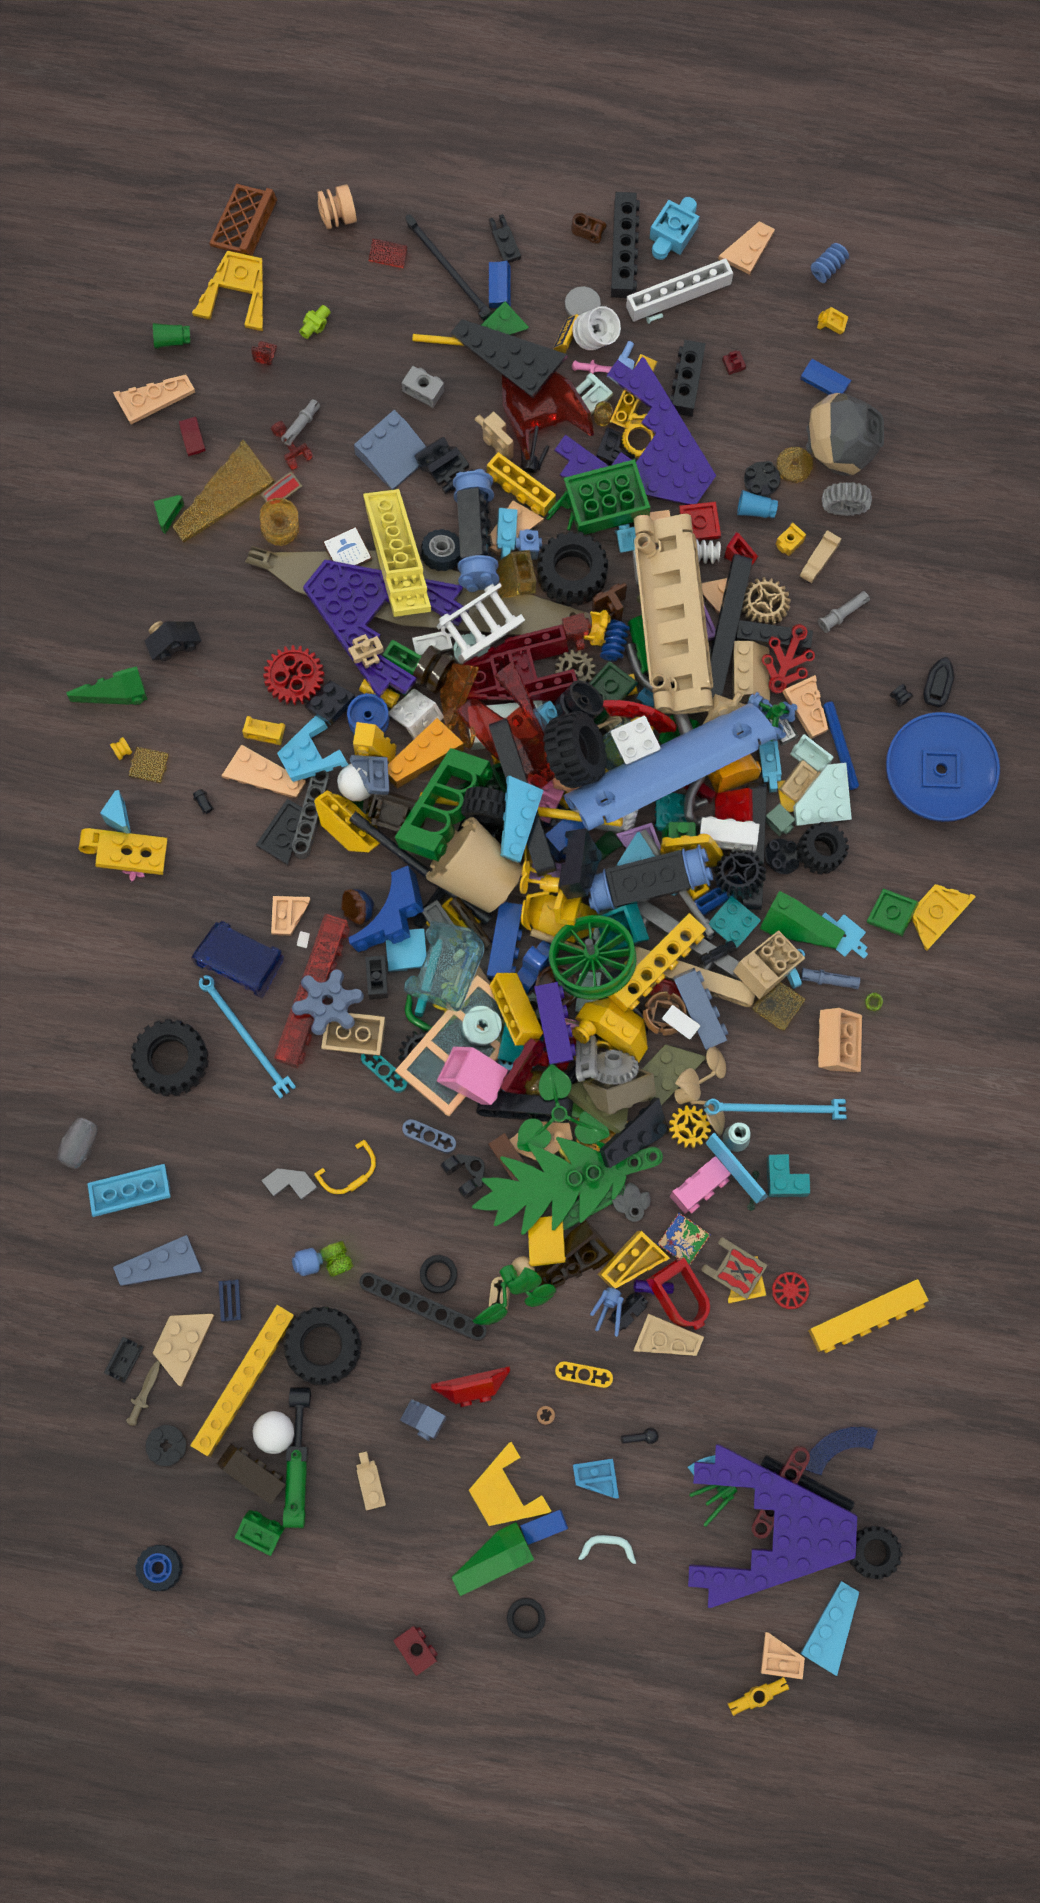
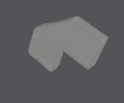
[262,1168,317,1200]

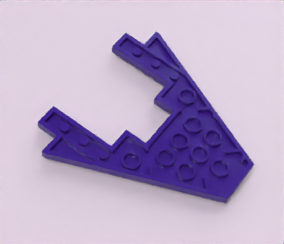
[554,356,716,505]
[303,560,469,698]
[688,1444,857,1608]

